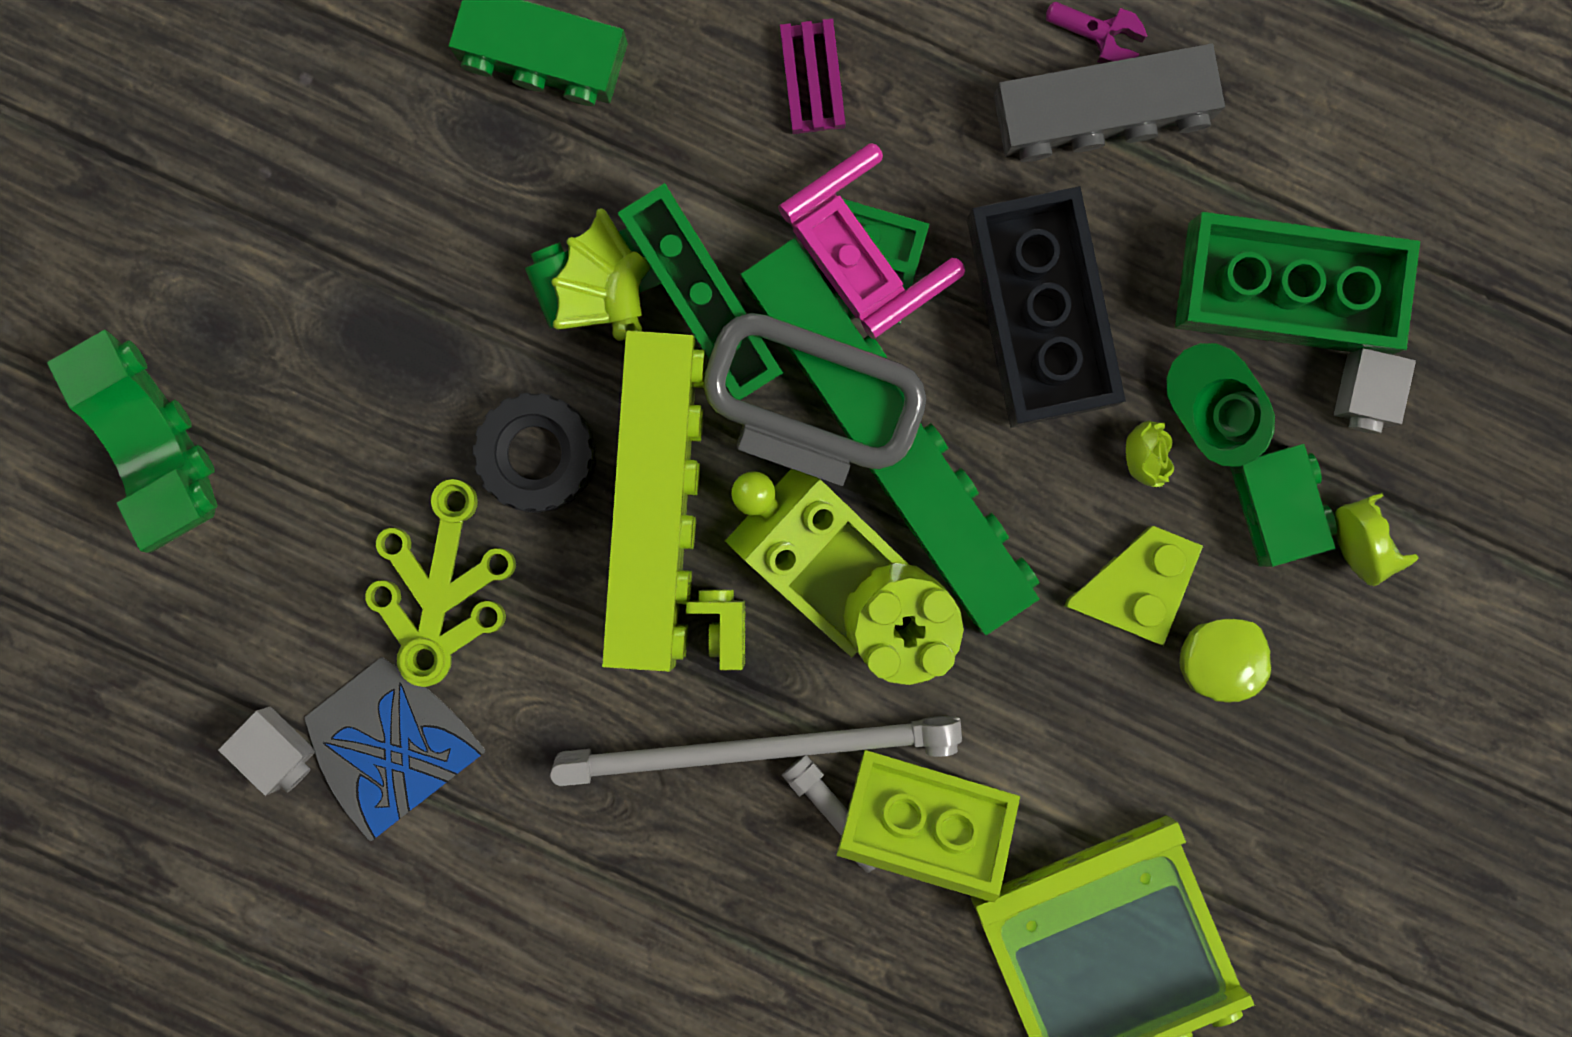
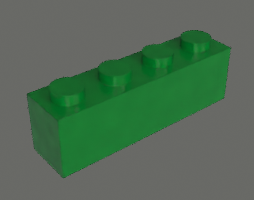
[618,183,783,400]

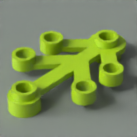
[365,479,516,687]

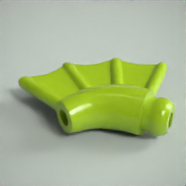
[551,208,651,341]

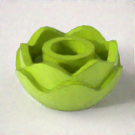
[1126,420,1174,487]

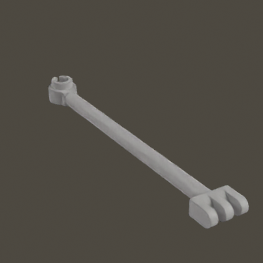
[550,716,962,786]

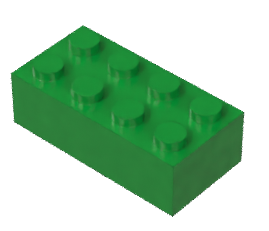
[1175,212,1420,355]

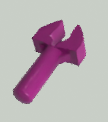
[1046,2,1147,64]

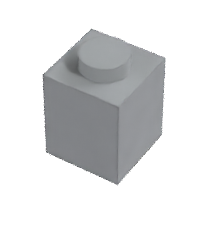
[1334,348,1416,434]
[218,707,315,796]

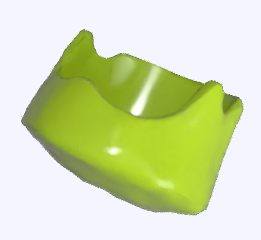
[1335,493,1419,586]
[1179,619,1271,702]

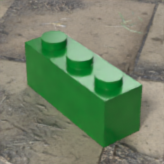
[449,0,628,106]

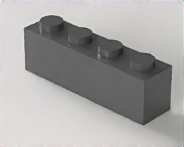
[994,43,1225,162]

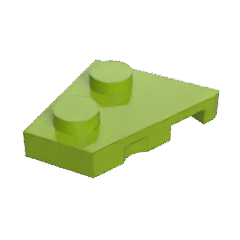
[1065,526,1203,646]

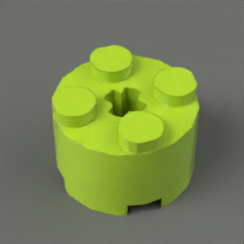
[843,563,964,685]

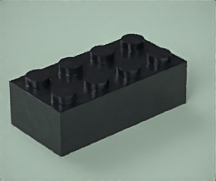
[966,186,1126,428]

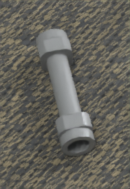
[782,755,876,873]

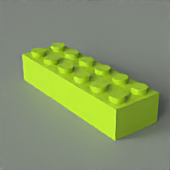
[602,331,707,672]

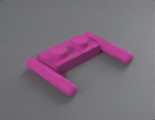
[778,143,965,339]

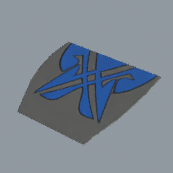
[305,657,485,841]

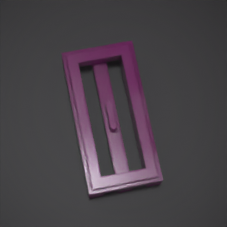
[780,18,846,134]

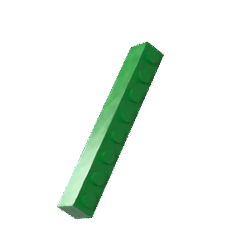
[741,238,1040,636]

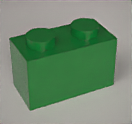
[1230,444,1337,567]

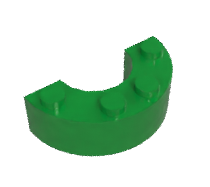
[47,330,218,553]

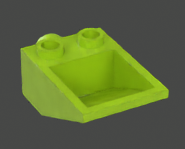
[725,468,909,658]

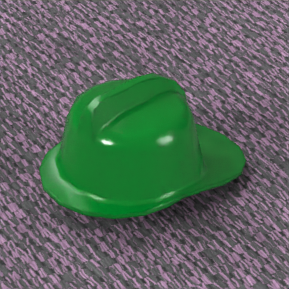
[1167,343,1275,467]

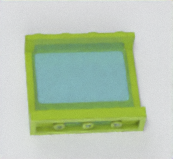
[971,815,1254,1037]

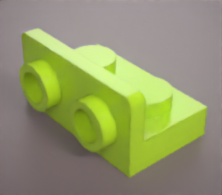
[686,590,745,670]

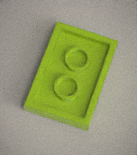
[836,750,1020,903]

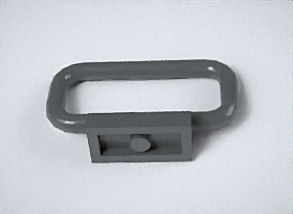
[703,313,927,486]

